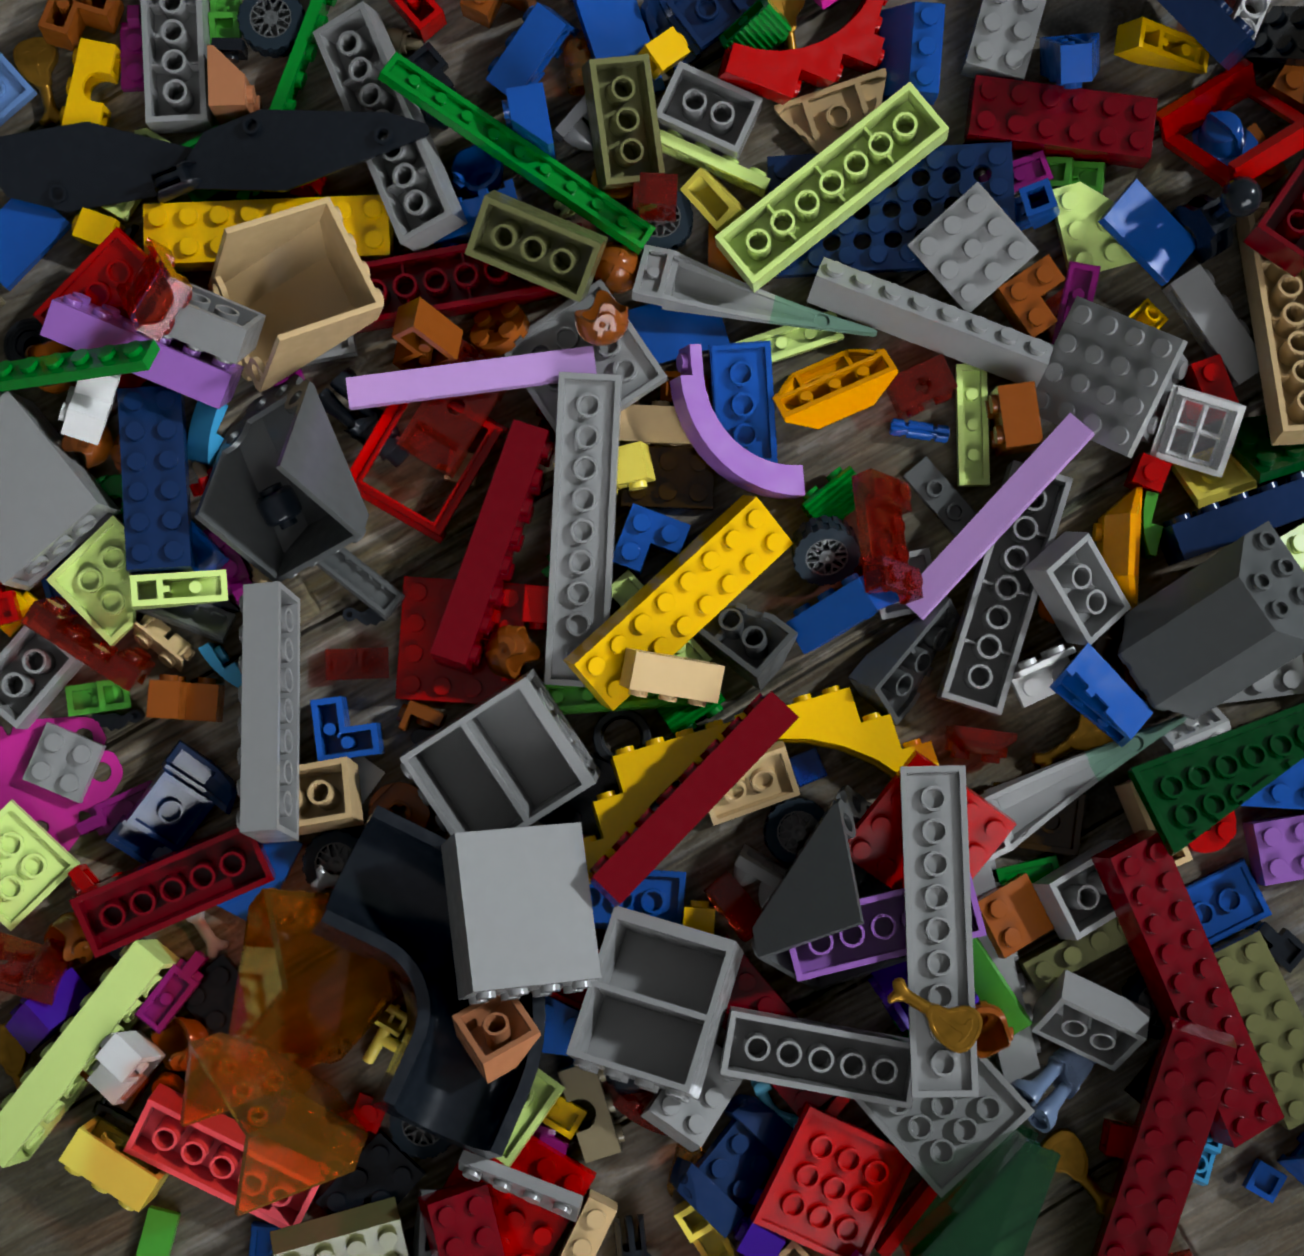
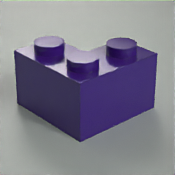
[5,967,92,1054]
[732,1181,786,1256]

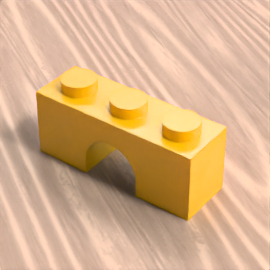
[60,38,121,127]

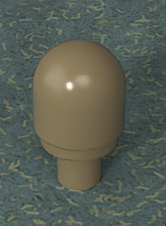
[386,28,423,55]

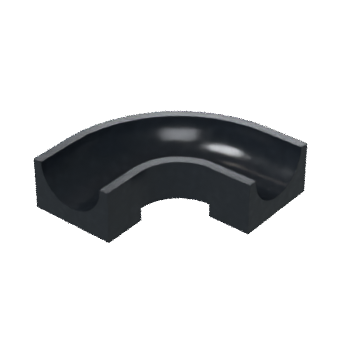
[311,805,546,1159]

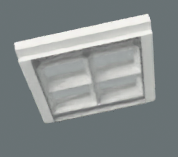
[1150,384,1247,478]

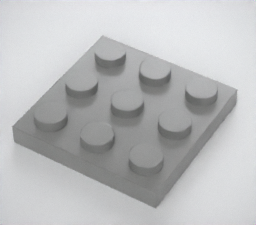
[906,181,1039,313]

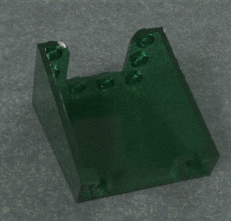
[900,1125,1061,1256]

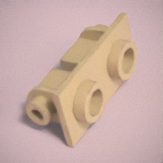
[133,615,195,672]

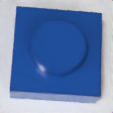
[1242,1158,1288,1204]

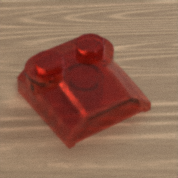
[945,725,1018,764]

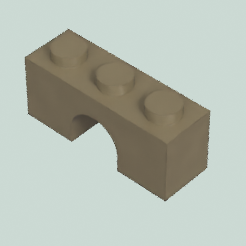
[557,1063,626,1164]

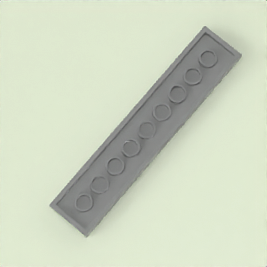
[544,372,622,687]
[900,765,979,1098]

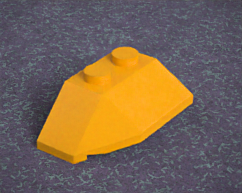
[773,349,898,429]
[1092,487,1143,610]

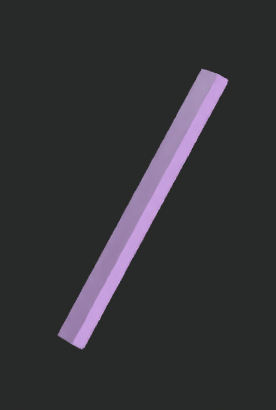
[346,345,597,410]
[899,413,1095,620]

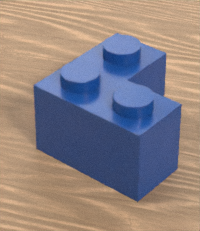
[613,503,691,575]
[310,696,385,761]

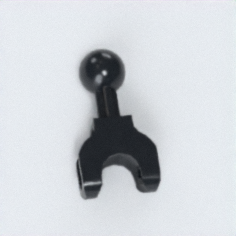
[1170,176,1262,264]

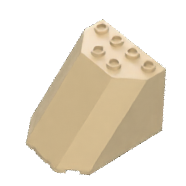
[208,196,384,392]

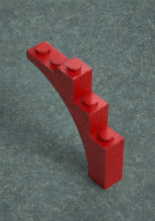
[717,0,888,105]

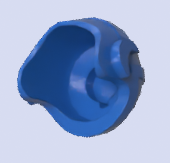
[451,144,504,197]

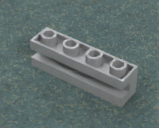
[1162,264,1259,388]

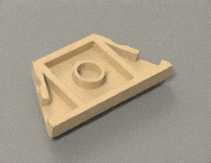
[774,68,887,154]

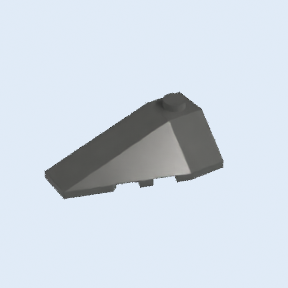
[848,597,961,726]
[695,602,798,691]

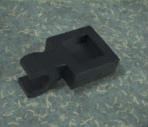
[407,41,456,92]
[1251,921,1304,973]

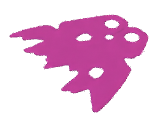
[0,717,123,851]

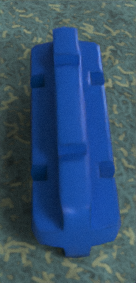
[889,418,950,443]

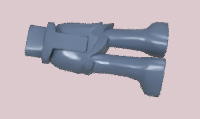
[1010,1046,1096,1133]

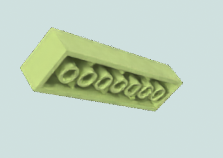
[715,82,949,293]
[0,939,180,1168]

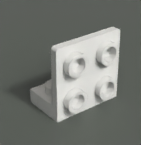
[1011,644,1077,708]
[1161,706,1232,752]

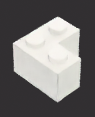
[58,374,121,445]
[87,1030,166,1105]

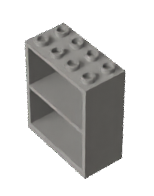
[0,391,122,591]
[399,668,601,836]
[441,822,602,1005]
[566,906,744,1103]

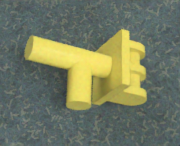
[362,997,407,1064]

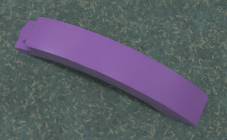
[670,344,805,500]

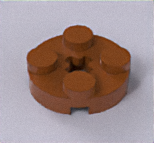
[470,301,530,357]
[368,782,431,829]

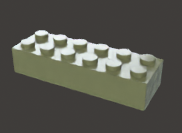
[1211,927,1304,1130]

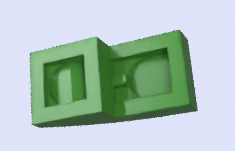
[208,0,242,44]
[1045,156,1106,195]
[1140,490,1163,559]
[65,677,132,717]

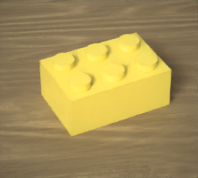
[58,1115,170,1213]

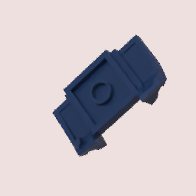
[641,0,757,71]
[104,740,237,864]
[670,1094,793,1238]

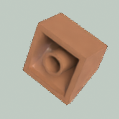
[207,45,262,125]
[452,996,541,1084]

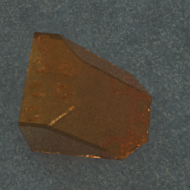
[226,888,399,1075]
[180,1032,368,1217]

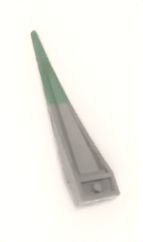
[632,245,878,337]
[979,715,1186,863]

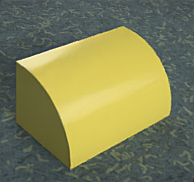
[680,167,747,232]

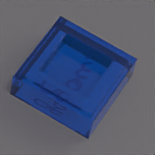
[789,747,827,787]

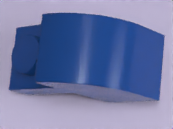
[1015,178,1060,231]

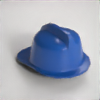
[1192,111,1259,166]

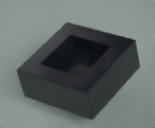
[211,38,248,64]

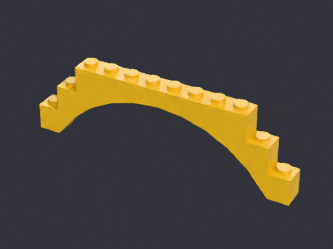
[583,685,939,884]

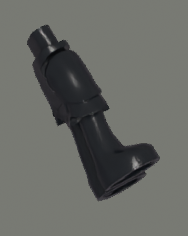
[319,367,413,468]

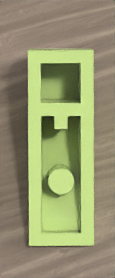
[130,569,228,610]

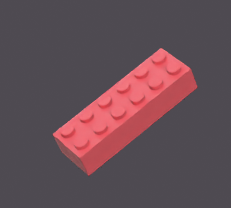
[123,1083,329,1228]

